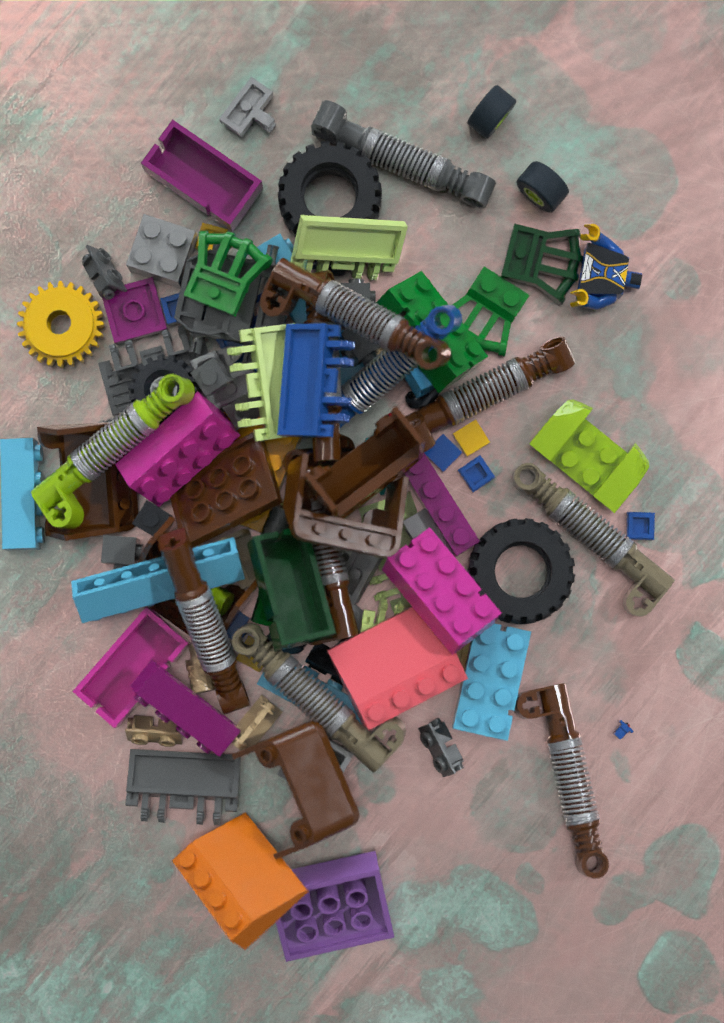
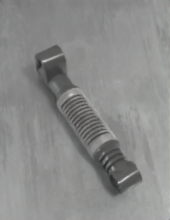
[311,100,496,209]

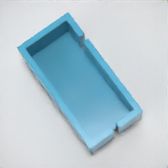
[452,623,531,741]

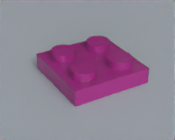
[102,277,168,345]

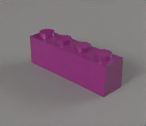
[403,453,480,557]
[130,660,241,757]

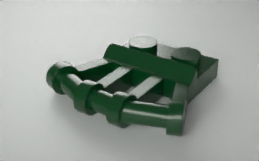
[501,223,584,305]

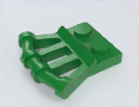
[183,231,273,317]
[452,266,530,357]

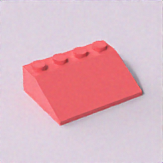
[327,607,468,730]

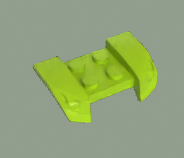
[529,399,649,513]

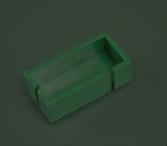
[247,529,336,651]

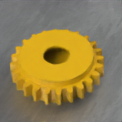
[17,281,105,368]

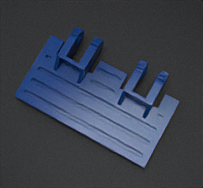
[277,323,355,437]

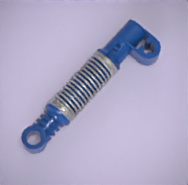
[339,305,462,428]

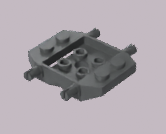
[174,245,289,364]

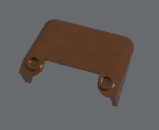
[37,422,138,541]

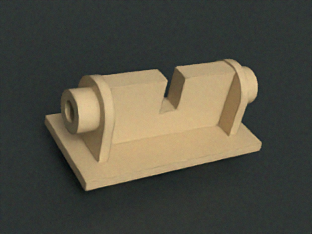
[232,695,283,755]
[125,715,182,747]

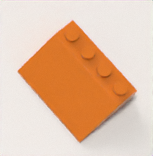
[172,812,309,950]

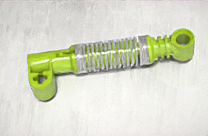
[31,374,195,529]

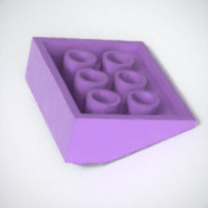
[276,851,395,962]

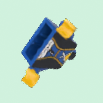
[570,224,642,310]

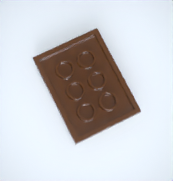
[170,432,283,548]

